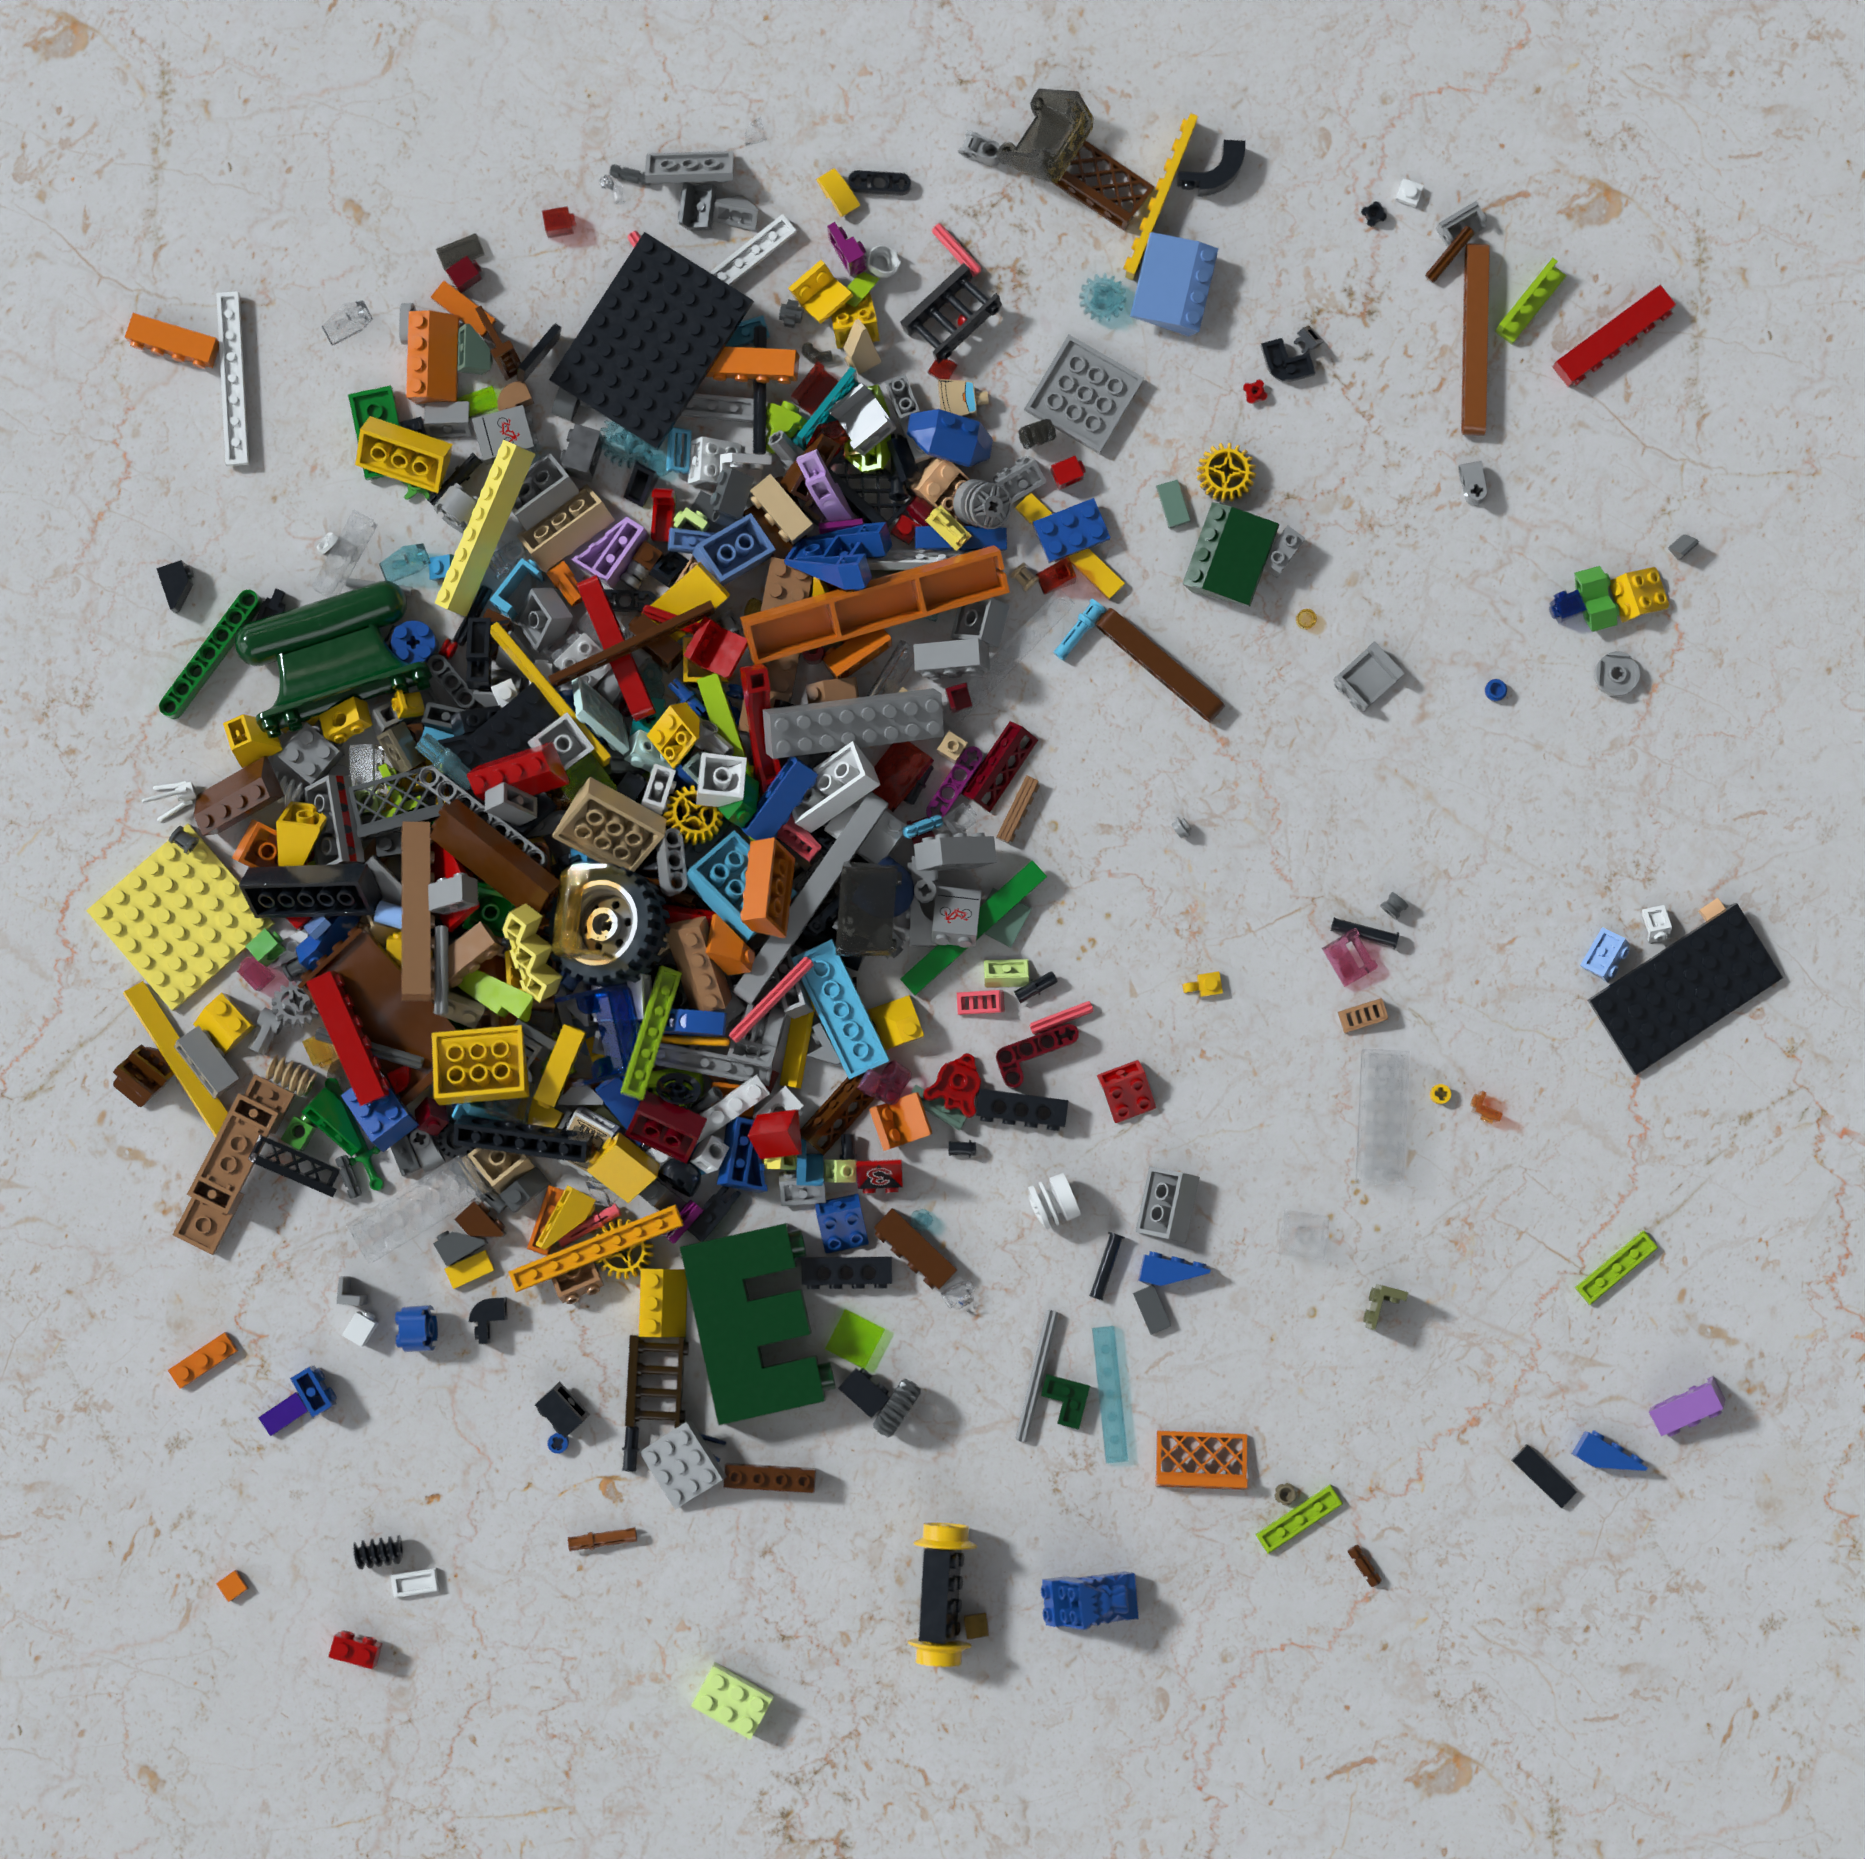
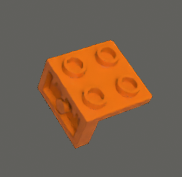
[869,1092,932,1151]

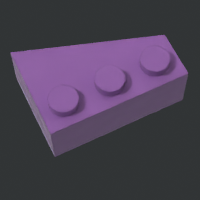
[1649,1376,1726,1437]

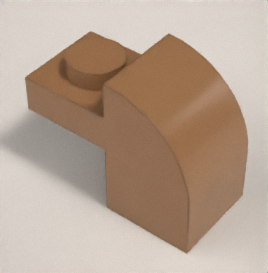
[497,380,534,411]

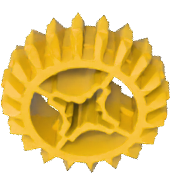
[1196,443,1256,502]
[663,785,724,846]
[595,1219,654,1280]

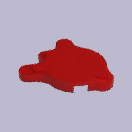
[923,1053,981,1118]

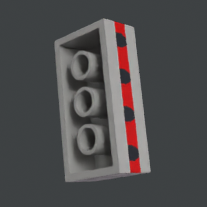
[303,775,365,865]

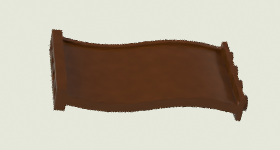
[297,924,460,1106]

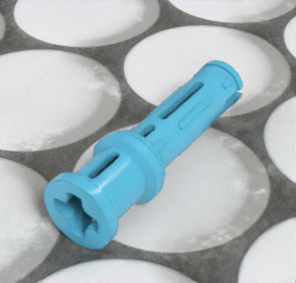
[1053,598,1107,661]

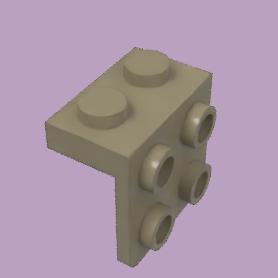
[433,986,486,1029]

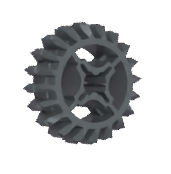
[873,1379,921,1438]

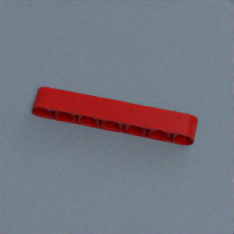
[576,574,656,722]

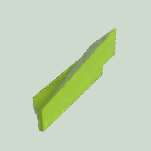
[457,970,533,1022]

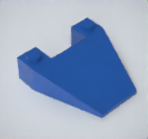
[784,522,893,591]

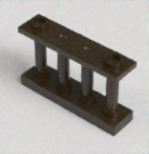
[625,1335,689,1429]

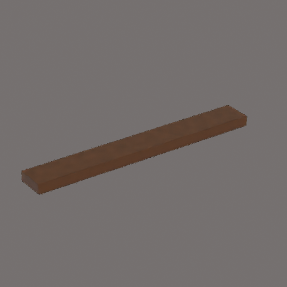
[548,600,715,688]

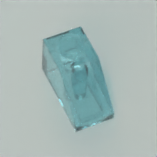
[379,543,431,582]

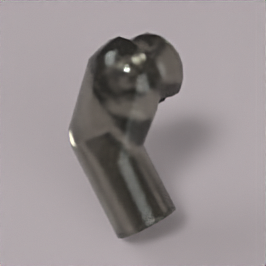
[802,342,833,364]

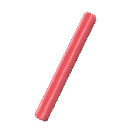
[729,957,814,1043]

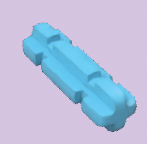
[902,815,944,839]

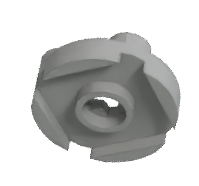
[1594,651,1640,696]

